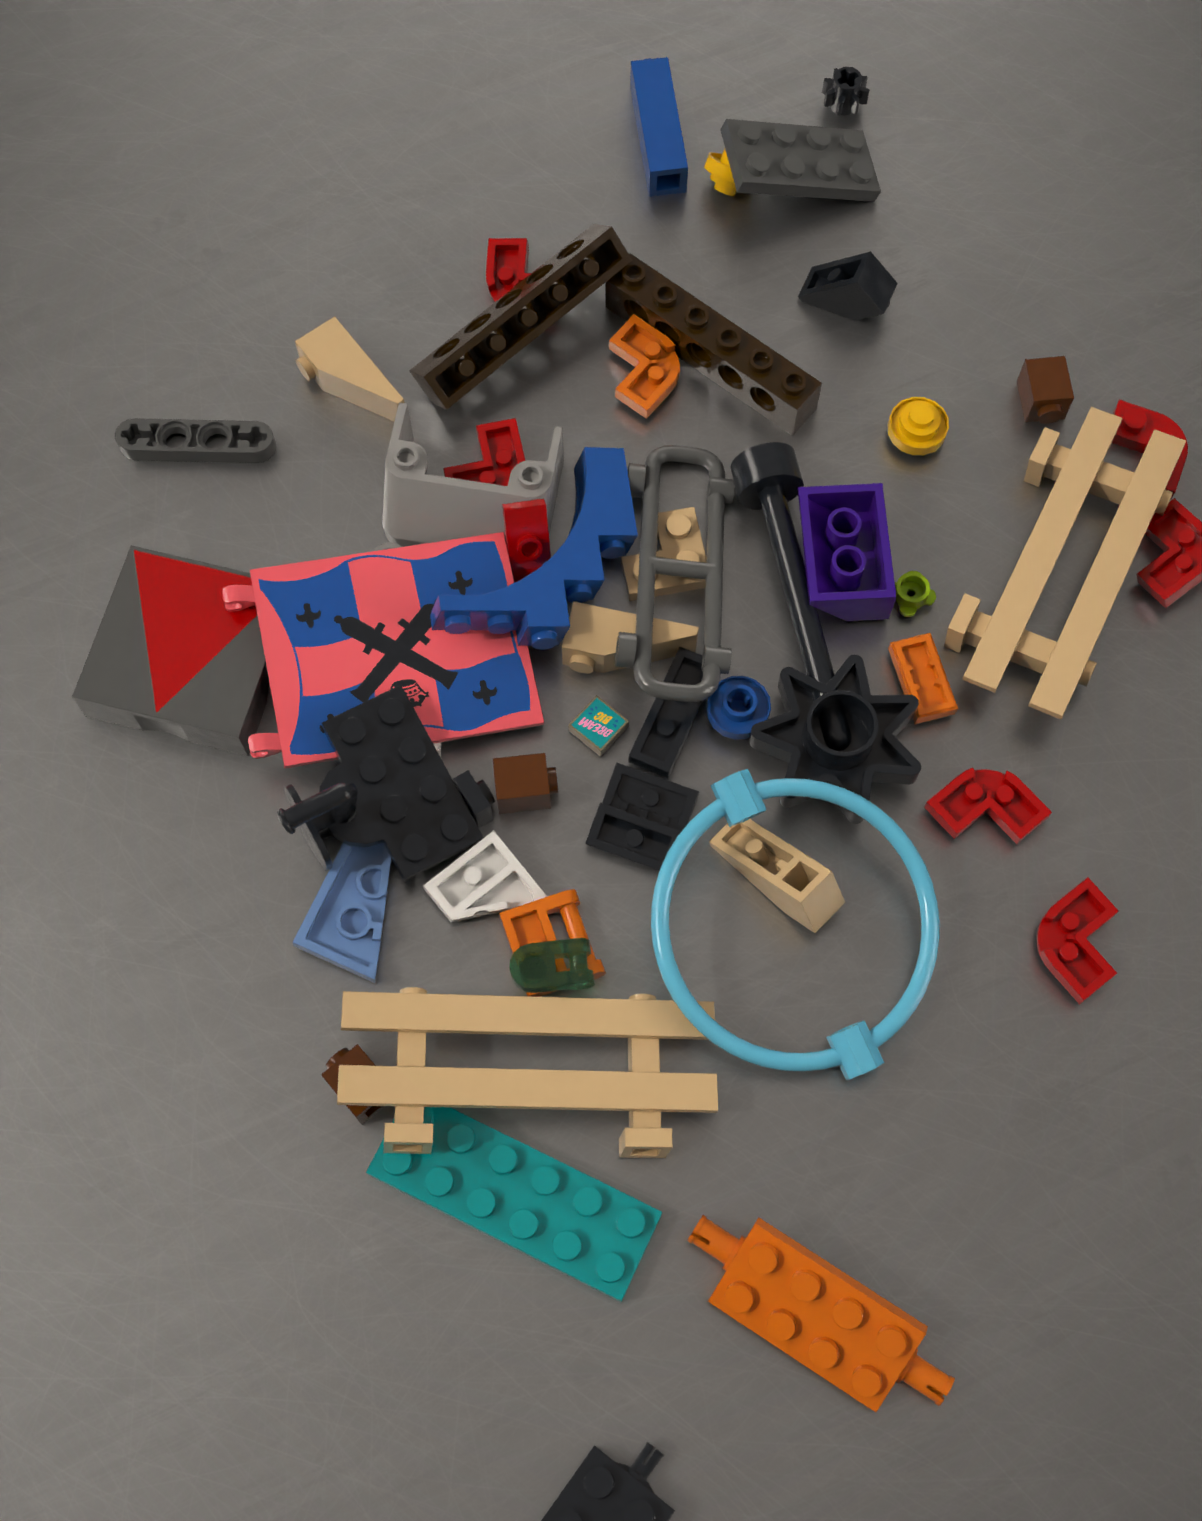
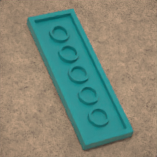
[366,1107,663,1302]

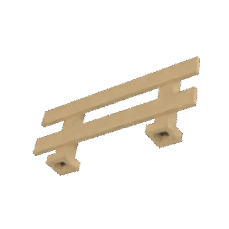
[944,407,1186,719]
[337,987,718,1158]

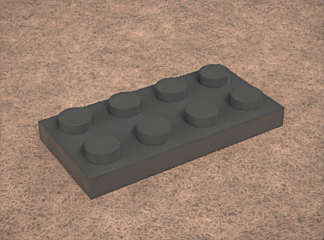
[720,119,881,202]

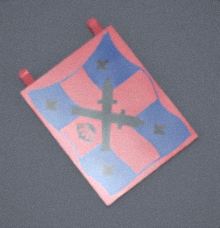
[222,532,544,769]

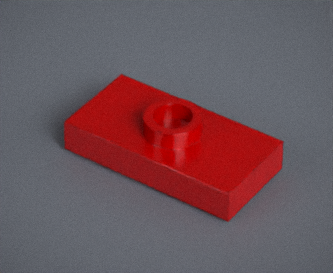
[502,498,551,583]

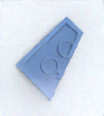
[293,843,392,983]

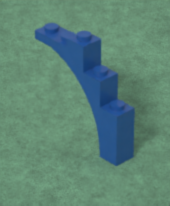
[430,447,638,650]

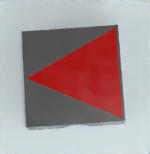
[72,545,270,756]

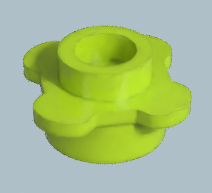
[895,570,936,617]

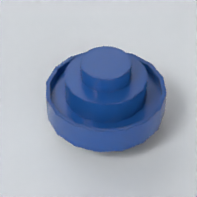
[707,676,771,740]

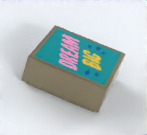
[568,695,629,757]

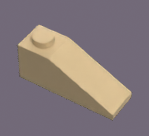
[295,316,405,422]
[562,601,699,674]
[709,819,846,933]

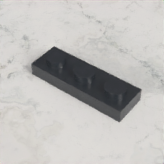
[628,647,704,778]

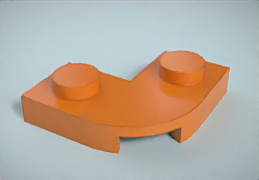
[609,314,680,419]

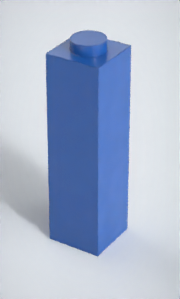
[630,57,688,197]

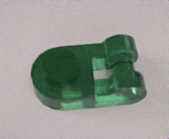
[509,938,595,993]

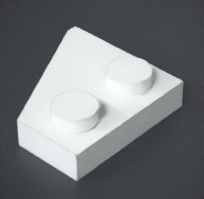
[423,830,547,923]

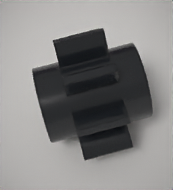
[822,67,870,116]

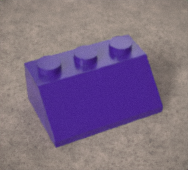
[798,483,896,621]

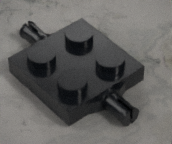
[541,1442,675,1521]

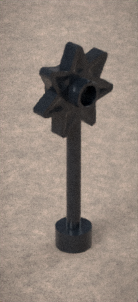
[730,442,921,824]

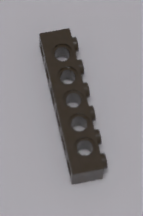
[409,224,633,410]
[605,253,822,436]

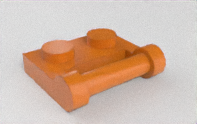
[499,889,606,997]

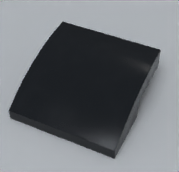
[585,762,700,871]

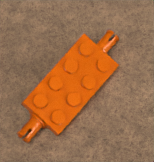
[687,1214,955,1412]

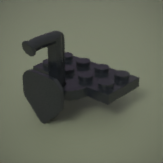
[277,685,484,881]

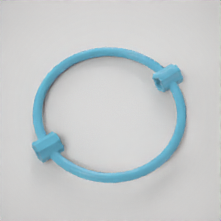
[651,769,940,1080]

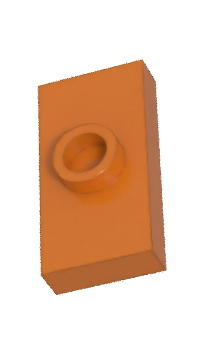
[888,633,958,724]

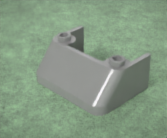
[382,403,564,547]

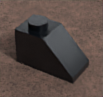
[798,251,898,321]

